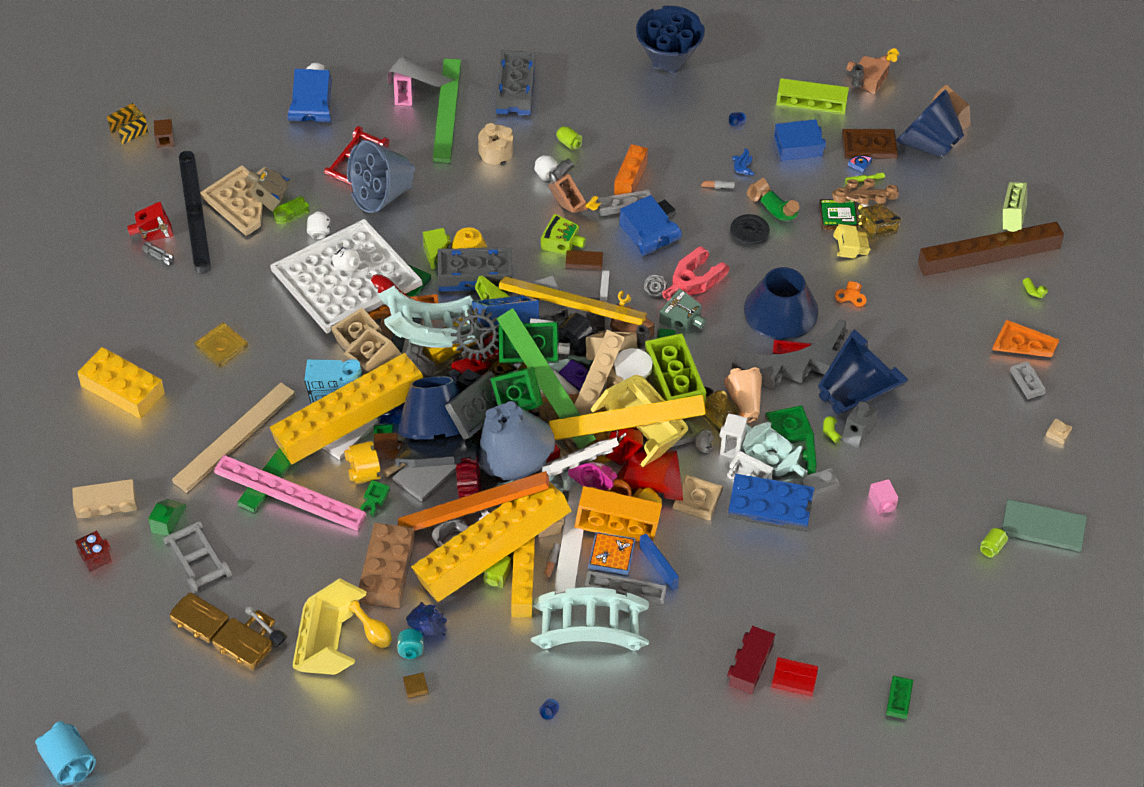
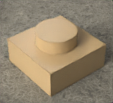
[1046,418,1073,444]

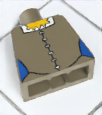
[246,168,291,211]

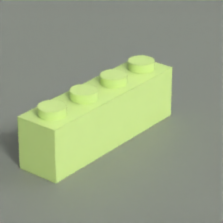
[1003,182,1027,232]

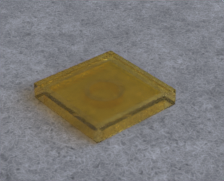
[194,322,248,368]

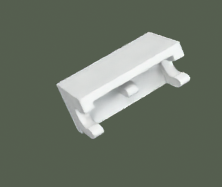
[727,451,773,480]

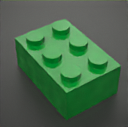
[499,322,559,364]

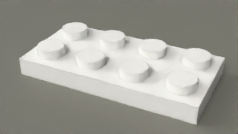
[535,438,619,476]

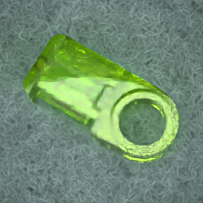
[273,196,310,224]

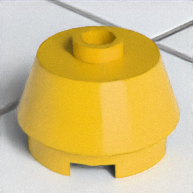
[451,227,487,249]

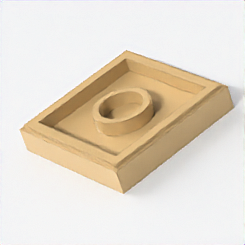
[673,475,723,521]

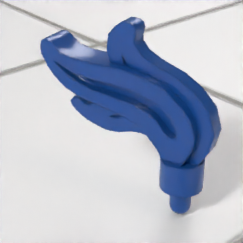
[732,148,755,176]

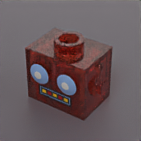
[75,530,112,572]

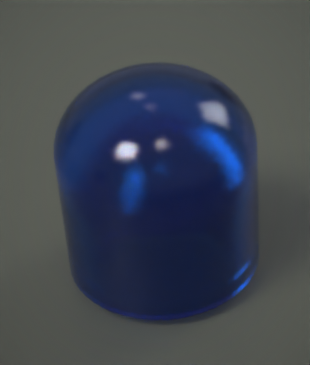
[728,112,746,127]
[539,699,559,720]

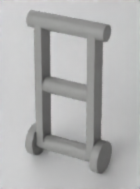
[163,521,232,593]

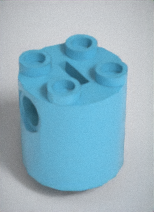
[35,721,96,786]

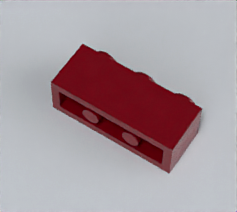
[727,625,776,695]

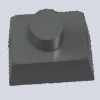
[842,401,878,449]

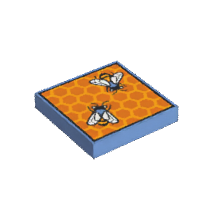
[588,532,636,575]

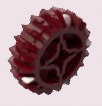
[456,457,482,499]

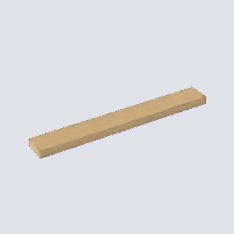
[172,382,295,493]

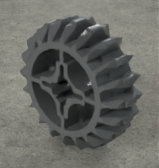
[451,308,499,360]

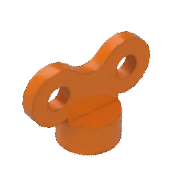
[835,281,867,308]

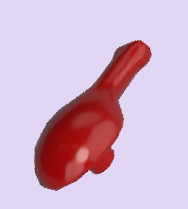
[371,274,414,300]

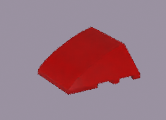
[616,446,683,501]

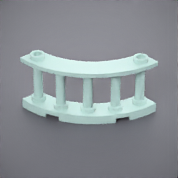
[378,286,487,348]
[531,587,649,651]

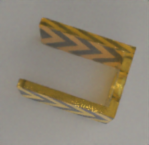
[107,103,148,145]

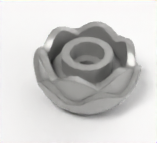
[644,274,667,297]
[696,429,714,453]

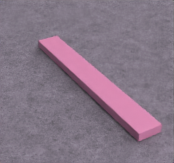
[214,455,366,531]

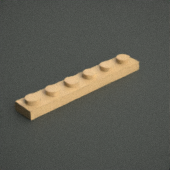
[567,330,625,443]

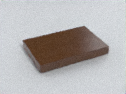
[842,129,898,159]

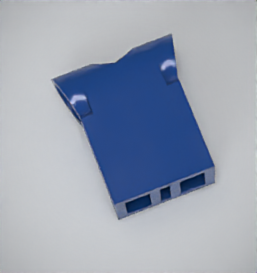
[288,69,332,123]
[619,195,682,256]

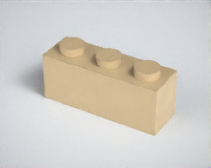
[72,479,137,518]

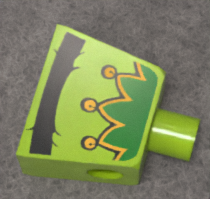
[541,214,586,254]

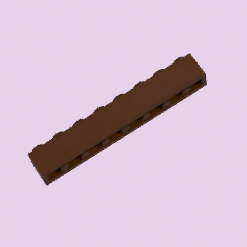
[918,221,1064,276]

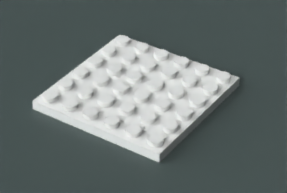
[270,219,422,334]

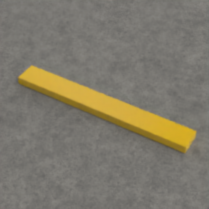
[499,276,647,325]
[549,395,706,440]

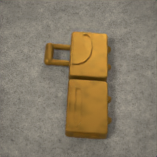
[170,592,275,670]

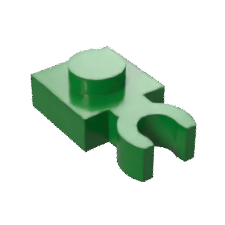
[360,480,391,517]

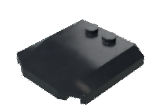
[395,432,481,468]

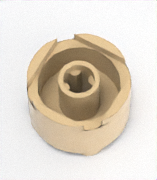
[478,123,513,165]

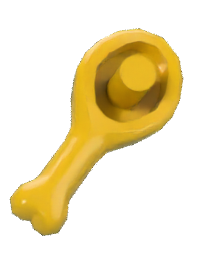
[348,600,392,648]

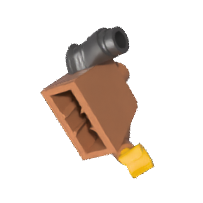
[846,48,899,95]
[548,158,601,213]
[610,291,655,349]

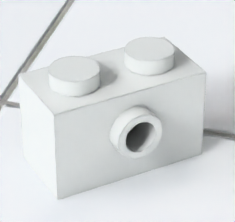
[719,413,747,458]

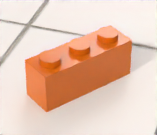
[614,144,648,195]

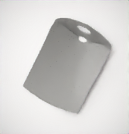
[387,56,456,87]

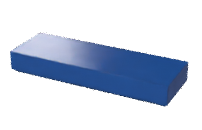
[639,534,679,591]

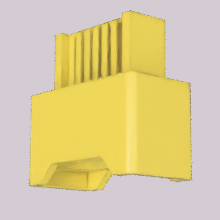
[833,224,871,259]

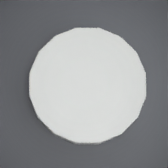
[614,348,653,380]

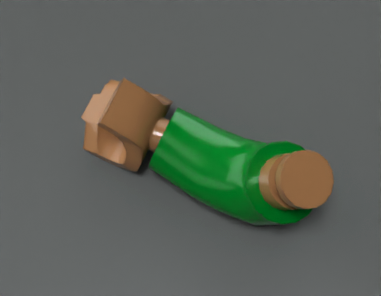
[746,177,800,221]

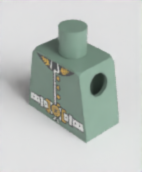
[659,289,707,332]

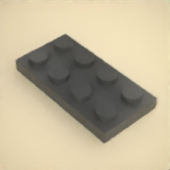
[445,371,498,440]

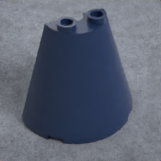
[818,329,909,415]

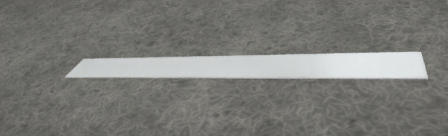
[600,271,610,302]

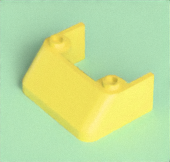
[591,375,688,467]
[293,579,367,675]

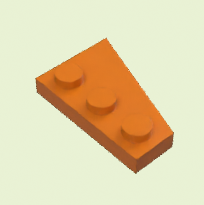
[992,320,1059,357]

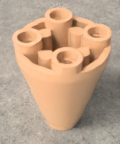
[724,367,762,423]

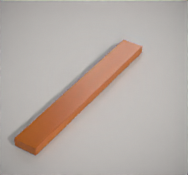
[397,471,549,531]

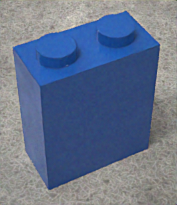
[774,119,826,161]

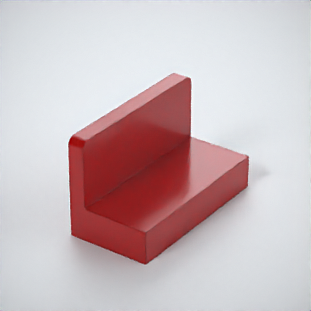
[771,657,819,697]

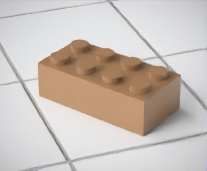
[358,523,415,609]

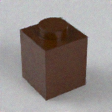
[154,119,174,148]
[374,433,402,461]

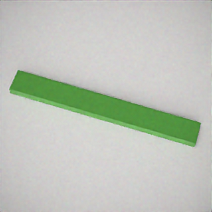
[433,59,461,163]
[496,308,596,450]

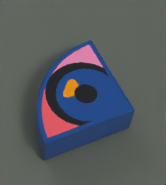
[848,156,872,173]

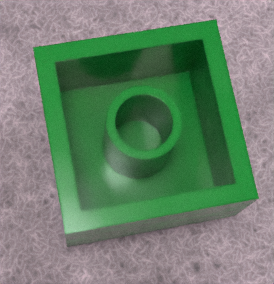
[491,366,543,410]

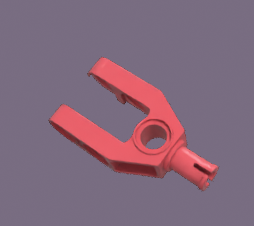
[662,246,730,301]

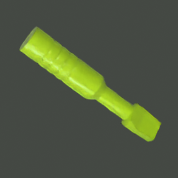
[845,173,885,184]

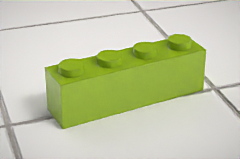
[776,78,849,114]

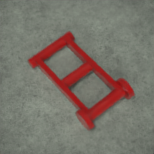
[324,126,390,185]

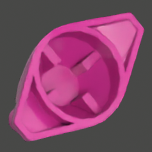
[568,462,617,490]

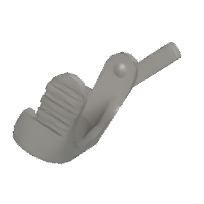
[432,517,470,547]

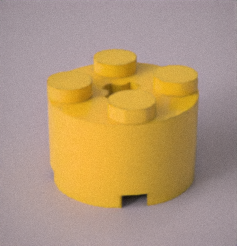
[344,441,381,484]

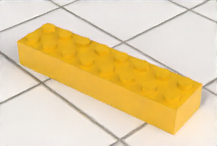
[269,353,423,465]
[411,481,571,602]

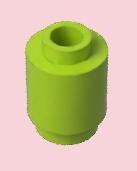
[556,126,582,150]
[980,528,1008,558]

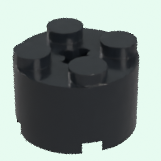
[558,313,598,357]

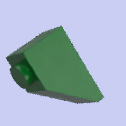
[148,499,186,536]

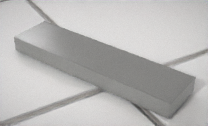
[584,570,668,606]

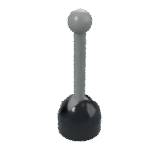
[245,606,288,648]

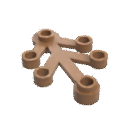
[832,178,899,204]

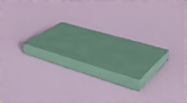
[1002,499,1087,552]

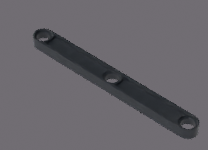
[179,151,211,274]

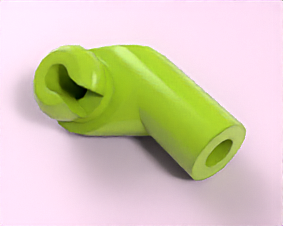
[1022,278,1048,298]
[823,416,842,443]

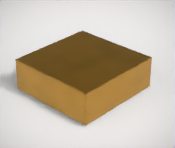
[403,672,428,698]

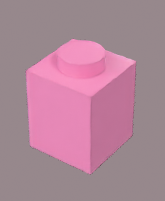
[868,479,899,514]

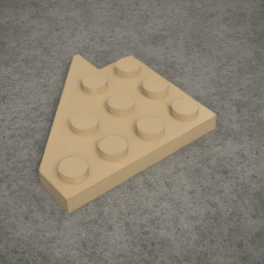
[200,166,266,236]

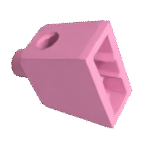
[394,72,415,106]

